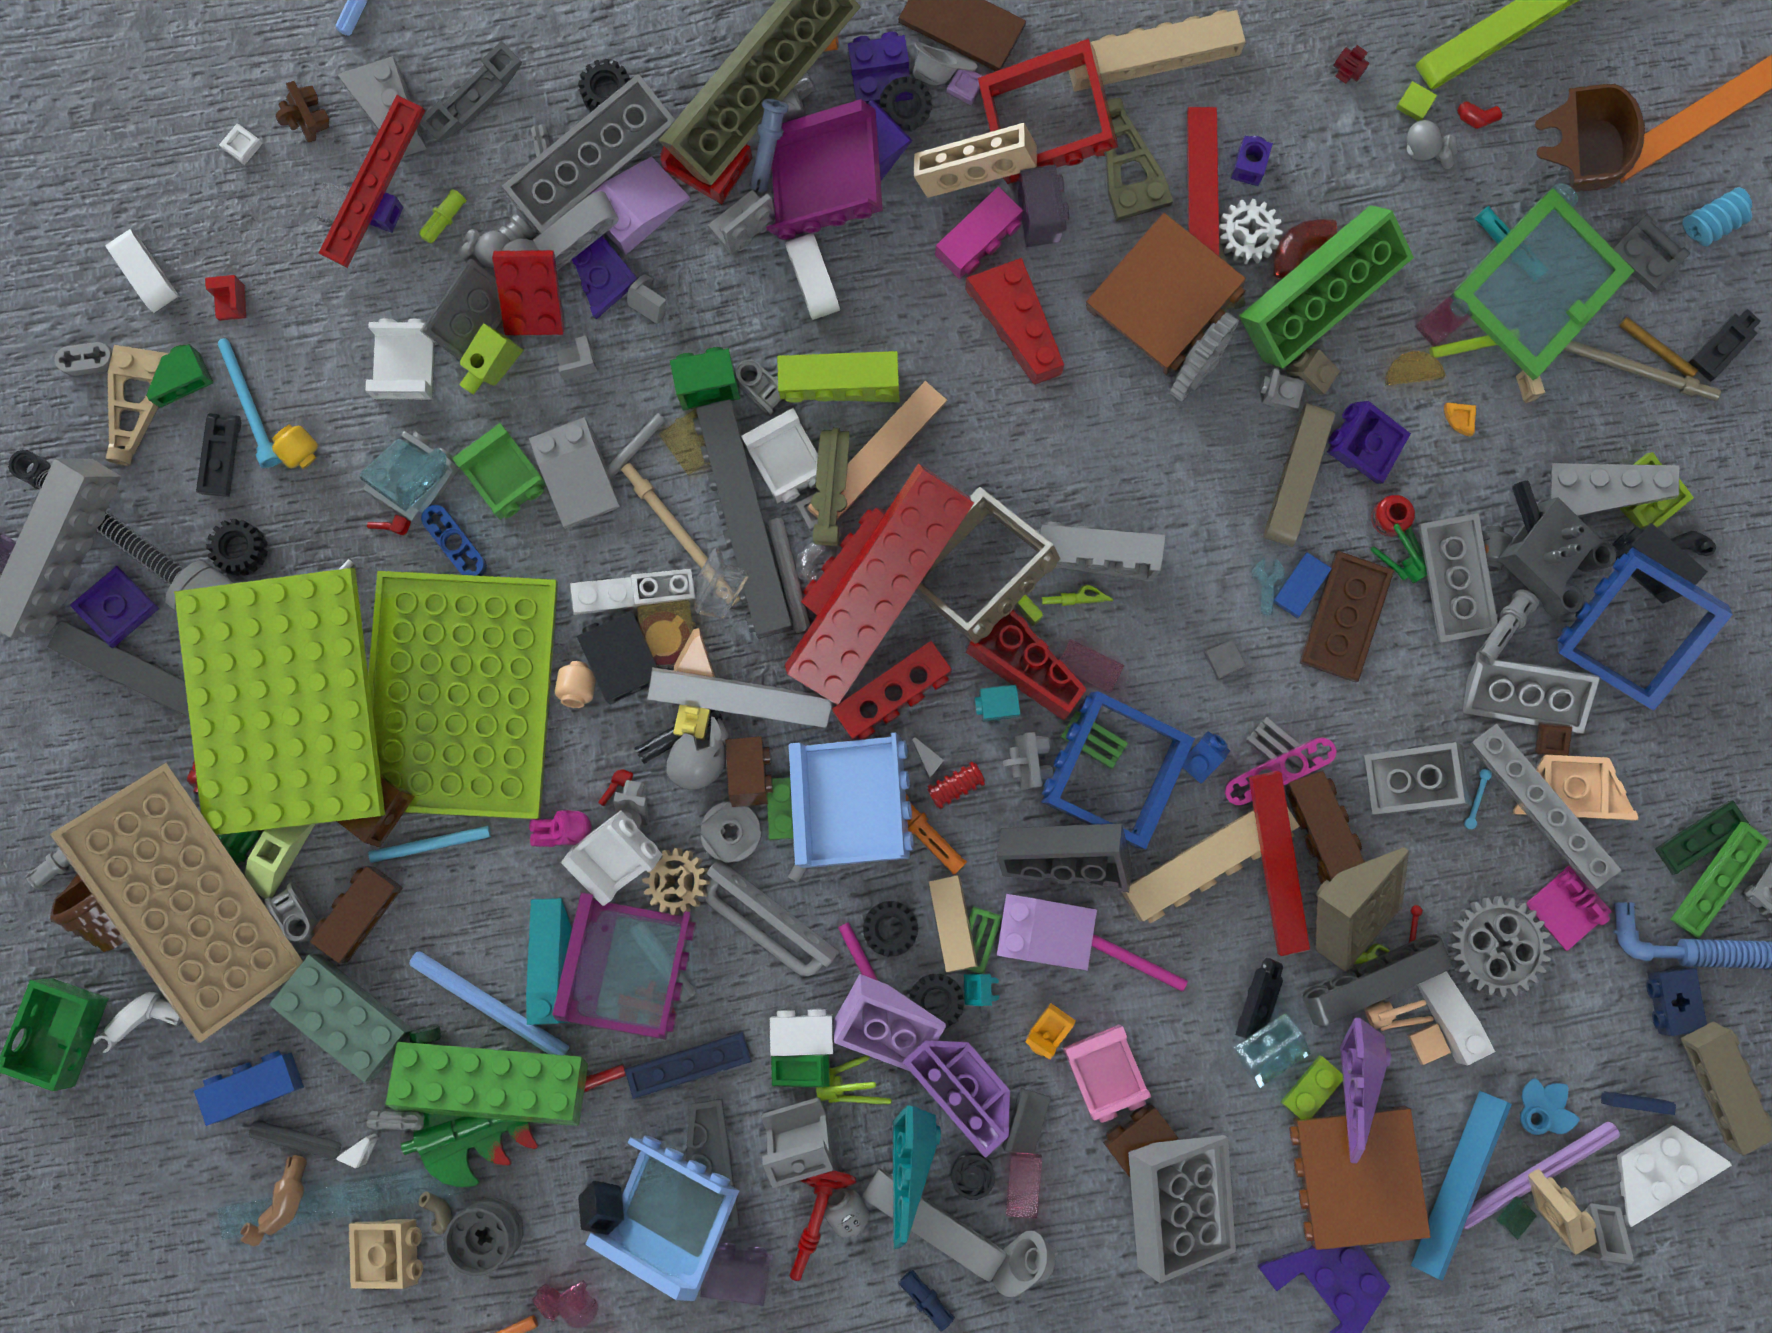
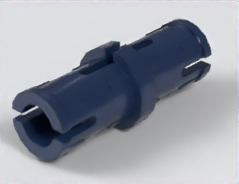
[898,1269,955,1332]

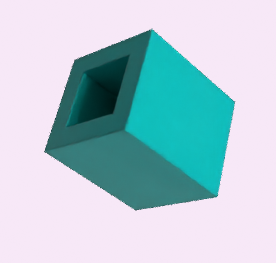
[974,685,1020,722]

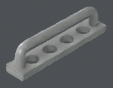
[704,860,839,976]

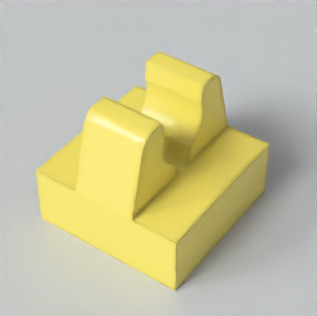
[673,704,711,741]

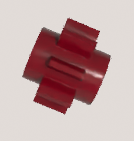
[1333,45,1370,84]

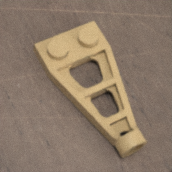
[105,345,168,466]

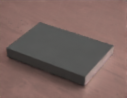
[420,259,502,360]

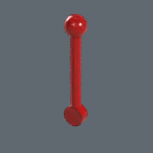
[1409,905,1423,943]

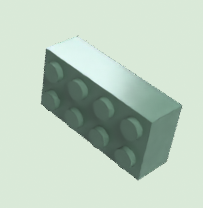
[269,954,413,1082]

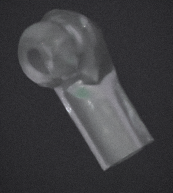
[796,541,826,583]

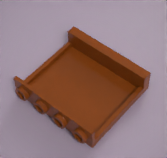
[1086,213,1246,376]
[1289,1105,1431,1250]

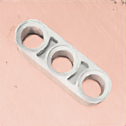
[105,229,179,313]
[785,233,840,320]

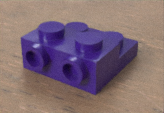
[848,32,913,104]
[1327,401,1411,484]

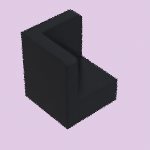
[578,1181,624,1235]

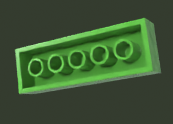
[1239,205,1414,369]
[385,1042,588,1126]

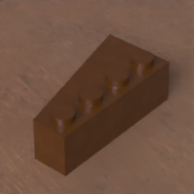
[1285,770,1367,885]

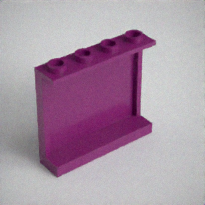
[766,99,883,240]

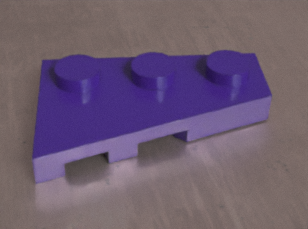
[572,235,638,319]

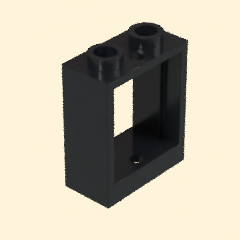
[1612,523,1708,604]

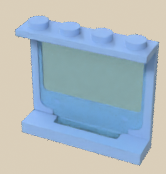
[586,1135,740,1301]

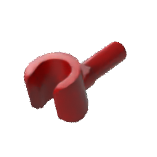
[367,515,411,535]
[598,769,634,806]

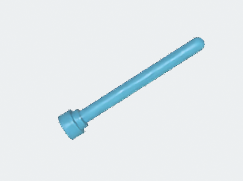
[218,338,282,468]

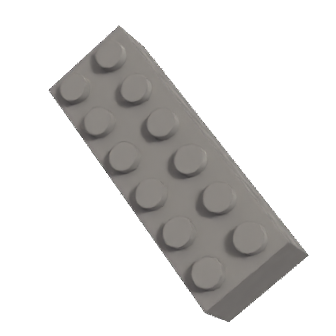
[502,74,675,234]
[0,458,122,638]

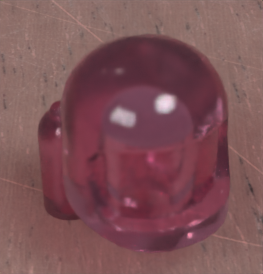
[532,1280,598,1328]

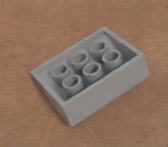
[1128,1135,1236,1283]

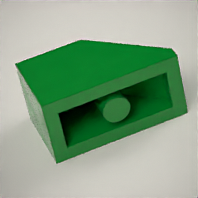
[146,344,213,408]

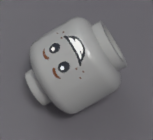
[824,1189,870,1237]

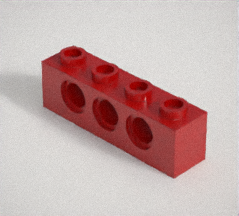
[832,641,952,741]

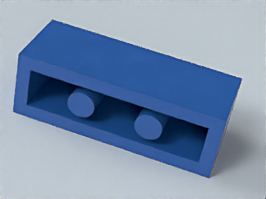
[194,1050,304,1126]

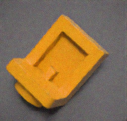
[1025,1003,1076,1060]

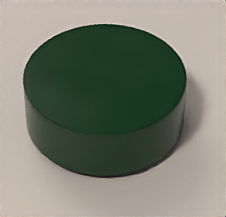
[409,1025,442,1044]

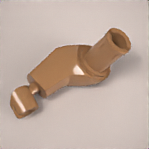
[240,1155,307,1246]

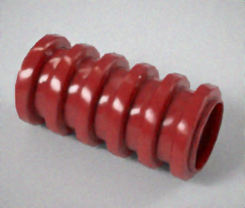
[927,761,985,810]

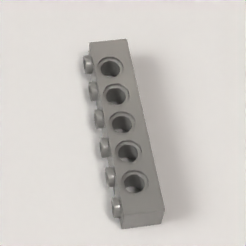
[1468,723,1621,889]

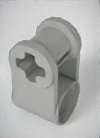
[736,359,782,416]
[265,882,318,942]

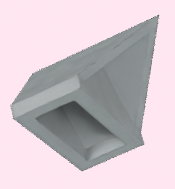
[1553,1203,1634,1264]

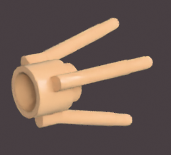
[1364,999,1434,1032]

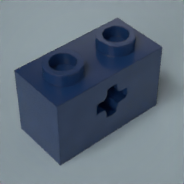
[1646,968,1707,1036]

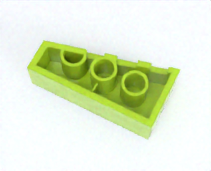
[777,351,900,403]

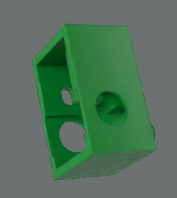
[0,978,109,1091]

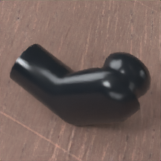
[1671,531,1716,557]

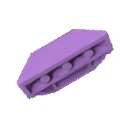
[902,1040,1010,1158]

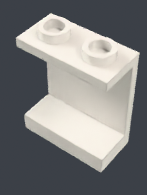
[366,318,434,400]

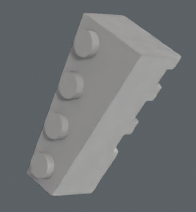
[1036,522,1165,581]

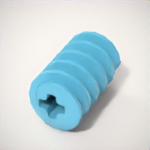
[1682,187,1752,246]

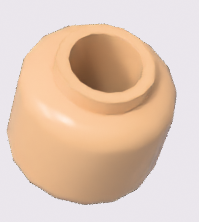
[555,661,596,708]

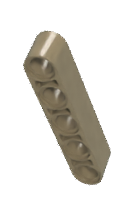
[1263,403,1335,547]

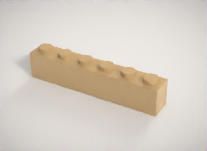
[1069,10,1246,91]
[1122,807,1300,923]

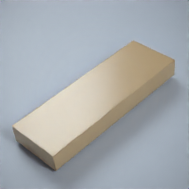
[929,875,978,973]

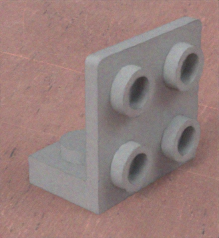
[708,189,775,254]

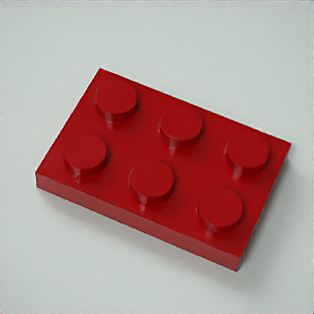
[492,250,565,335]

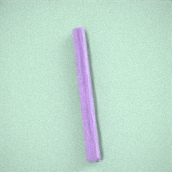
[1464,1122,1620,1229]

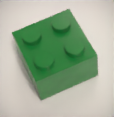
[670,347,740,411]

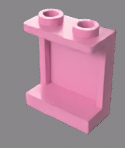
[1062,1024,1151,1123]

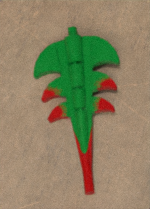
[401,1064,626,1187]

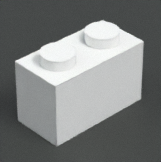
[770,1009,834,1056]

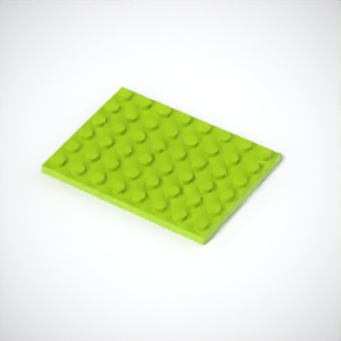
[174,568,385,835]
[368,571,558,819]

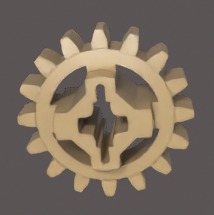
[642,848,710,915]

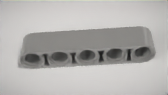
[862,1169,1007,1282]

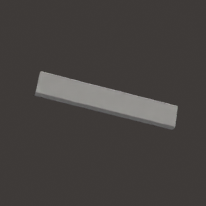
[647,667,832,728]

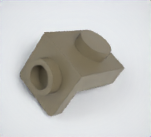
[1286,349,1340,395]

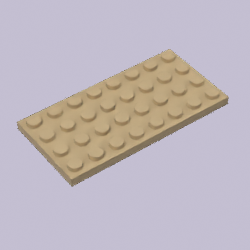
[50,763,303,1043]

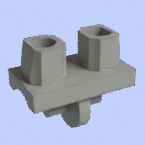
[1002,732,1053,790]
[613,780,649,830]

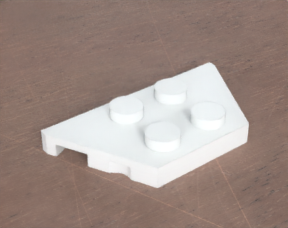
[1617,1124,1732,1227]

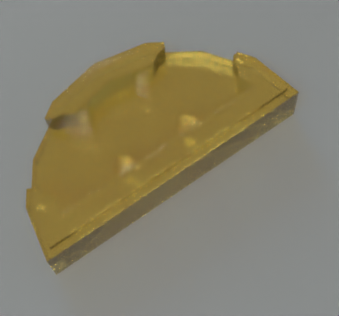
[1385,351,1446,386]

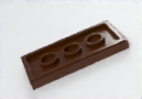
[898,0,1026,71]
[1299,551,1394,683]

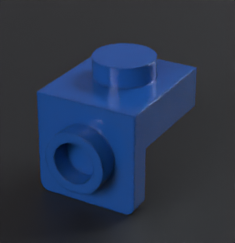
[1183,731,1230,784]

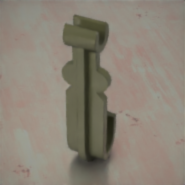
[811,427,849,546]

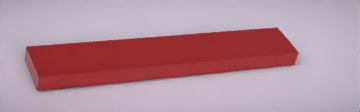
[319,95,426,268]
[1187,107,1219,256]
[1249,771,1310,956]

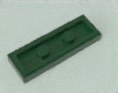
[1655,800,1751,875]

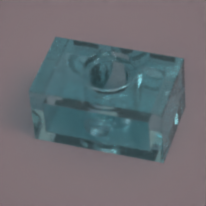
[1234,1013,1311,1088]

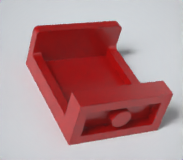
[660,144,753,205]

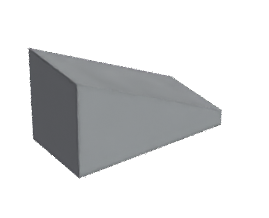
[912,737,944,780]

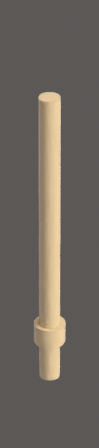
[621,463,741,606]

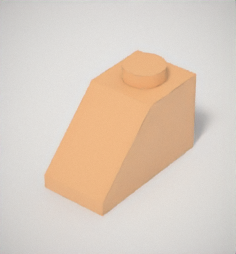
[674,628,715,677]

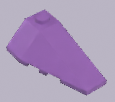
[1340,1018,1391,1163]

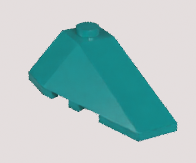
[526,898,573,1025]
[893,1105,941,1249]

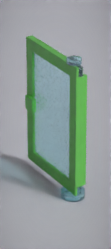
[1450,183,1635,380]

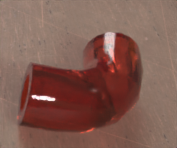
[1273,219,1337,279]

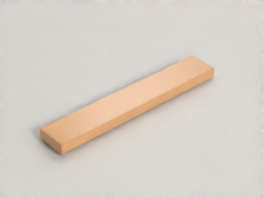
[807,381,947,520]

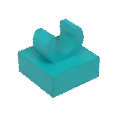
[964,974,999,1006]

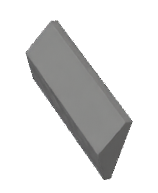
[1418,513,1498,642]
[1463,659,1600,733]

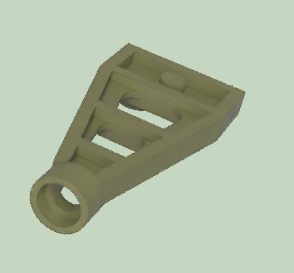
[1105,98,1173,221]

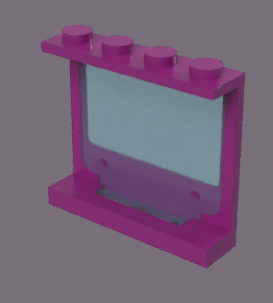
[552,893,696,1040]

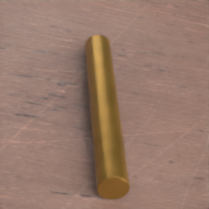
[1619,317,1698,377]

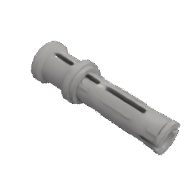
[1476,589,1539,666]

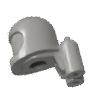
[782,71,816,123]
[1407,120,1458,169]
[459,229,510,268]

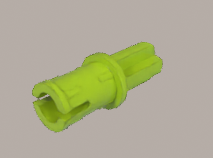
[419,189,467,244]

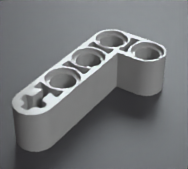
[502,191,619,271]

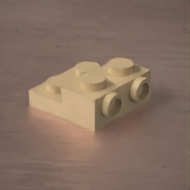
[1528,1168,1597,1255]
[349,1219,423,1289]

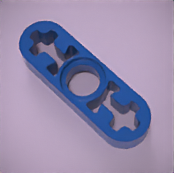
[421,505,487,576]

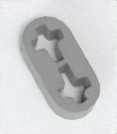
[54,342,113,376]

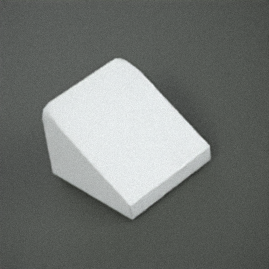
[336,1134,378,1168]

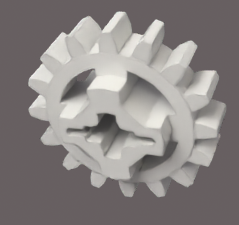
[1219,199,1283,264]

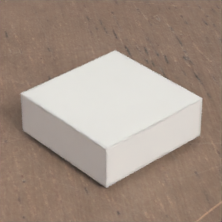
[219,123,263,165]

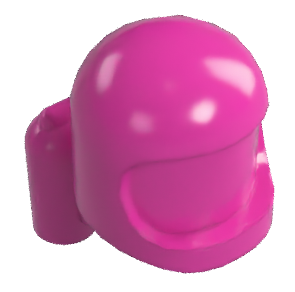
[529,810,592,847]

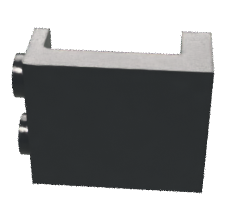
[577,610,659,705]

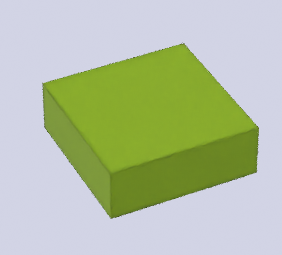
[1395,81,1437,121]
[1015,595,1043,627]

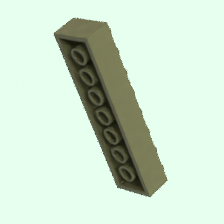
[659,0,861,185]

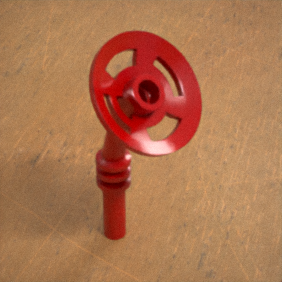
[789,1171,856,1281]

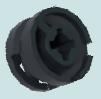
[951,1152,995,1200]

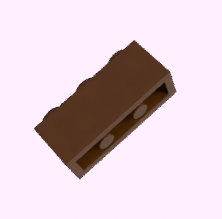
[310,866,403,963]

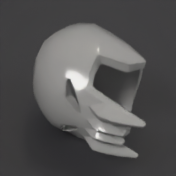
[666,717,728,790]

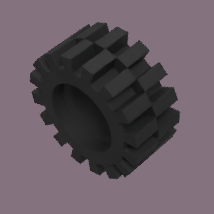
[578,59,630,112]
[879,76,933,131]
[206,519,268,576]
[863,901,918,957]
[909,973,964,1029]

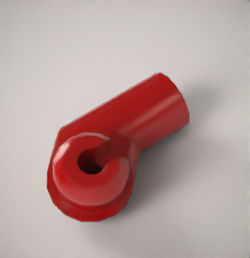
[1457,101,1502,129]

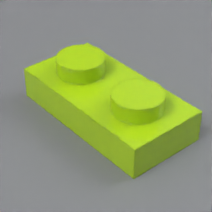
[1281,1055,1343,1120]

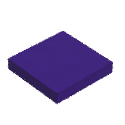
[70,566,159,649]

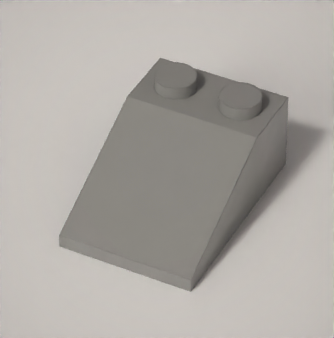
[529,417,620,529]
[1364,742,1472,815]

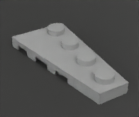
[1550,463,1680,518]

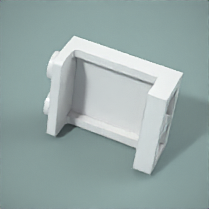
[741,408,818,504]
[561,810,663,906]

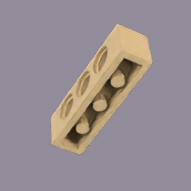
[914,123,1037,198]

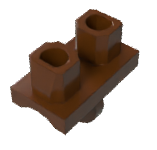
[275,81,329,143]

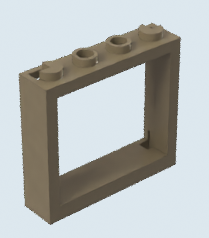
[915,487,1060,644]

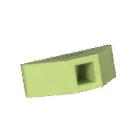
[245,824,315,899]

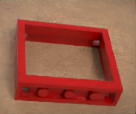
[978,38,1119,184]

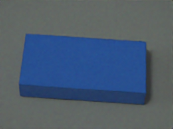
[1272,552,1332,618]

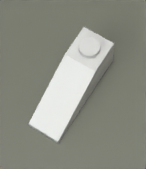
[1417,971,1495,1066]

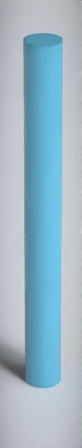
[368,825,491,863]

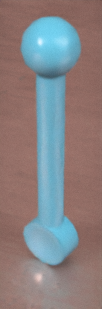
[1464,769,1492,829]

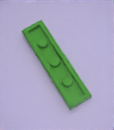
[1670,822,1770,939]

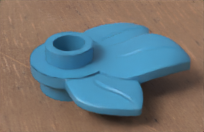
[1520,1078,1580,1135]

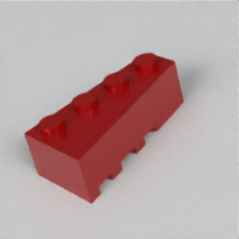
[965,258,1064,385]
[801,507,887,615]
[965,610,1087,721]

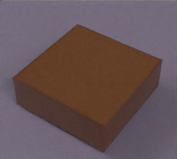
[1535,723,1573,756]

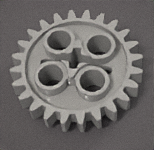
[1170,312,1239,401]
[1448,896,1552,997]

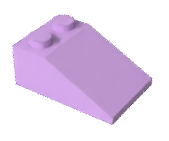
[591,156,690,255]
[997,894,1097,971]
[833,974,946,1072]

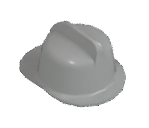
[913,42,978,85]
[993,1231,1058,1297]

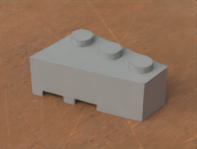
[337,56,427,157]

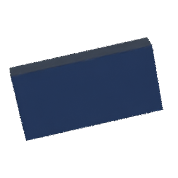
[1601,1091,1676,1115]

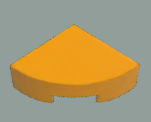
[1444,403,1476,437]

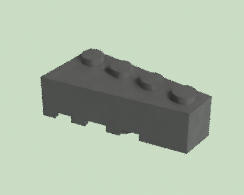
[996,823,1132,893]

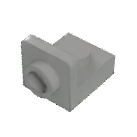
[1260,368,1305,412]

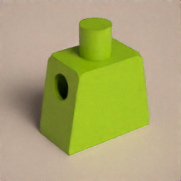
[459,323,524,395]

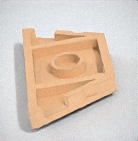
[1513,755,1638,821]

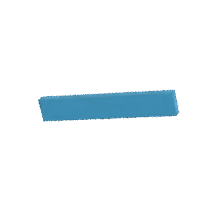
[1411,1091,1512,1281]

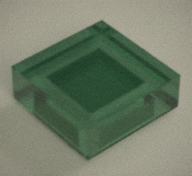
[1497,1196,1537,1240]

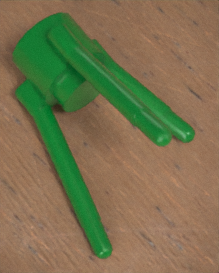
[1371,524,1427,583]

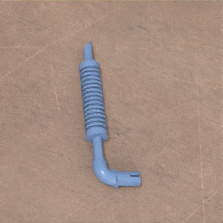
[1613,902,1772,969]

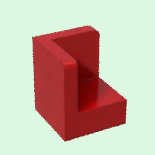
[205,275,247,321]

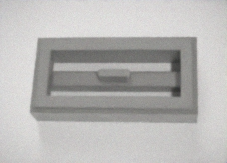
[1246,717,1313,773]

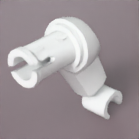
[93,992,182,1053]

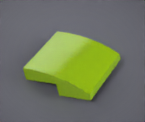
[1620,452,1694,528]

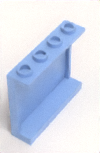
[789,732,914,868]

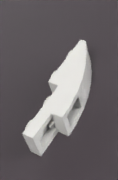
[570,569,695,615]

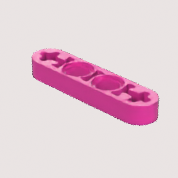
[1225,737,1336,805]

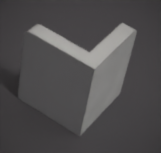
[557,335,598,380]

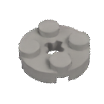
[700,802,762,863]

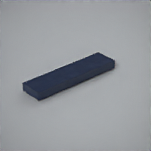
[624,1032,752,1099]

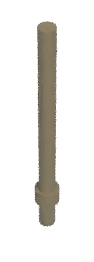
[1546,333,1721,401]

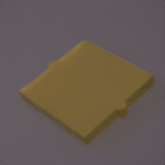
[659,409,711,476]
[637,600,696,654]

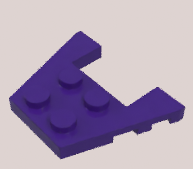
[1257,1245,1391,1333]

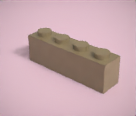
[1681,1021,1772,1156]

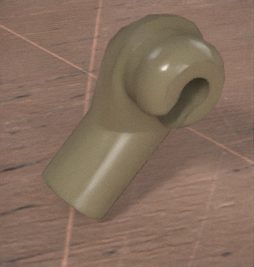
[419,1192,453,1235]

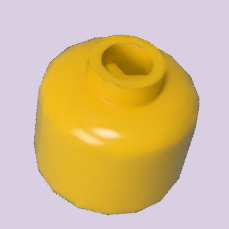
[272,424,318,469]

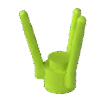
[816,1055,892,1104]

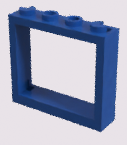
[1557,547,1733,711]
[1041,691,1195,849]

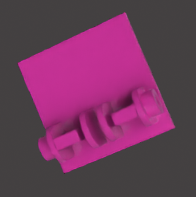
[1526,866,1612,951]

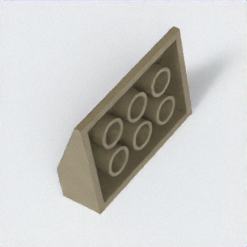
[1315,847,1409,972]

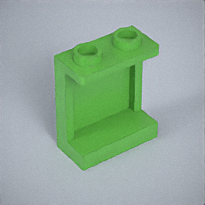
[452,423,546,520]

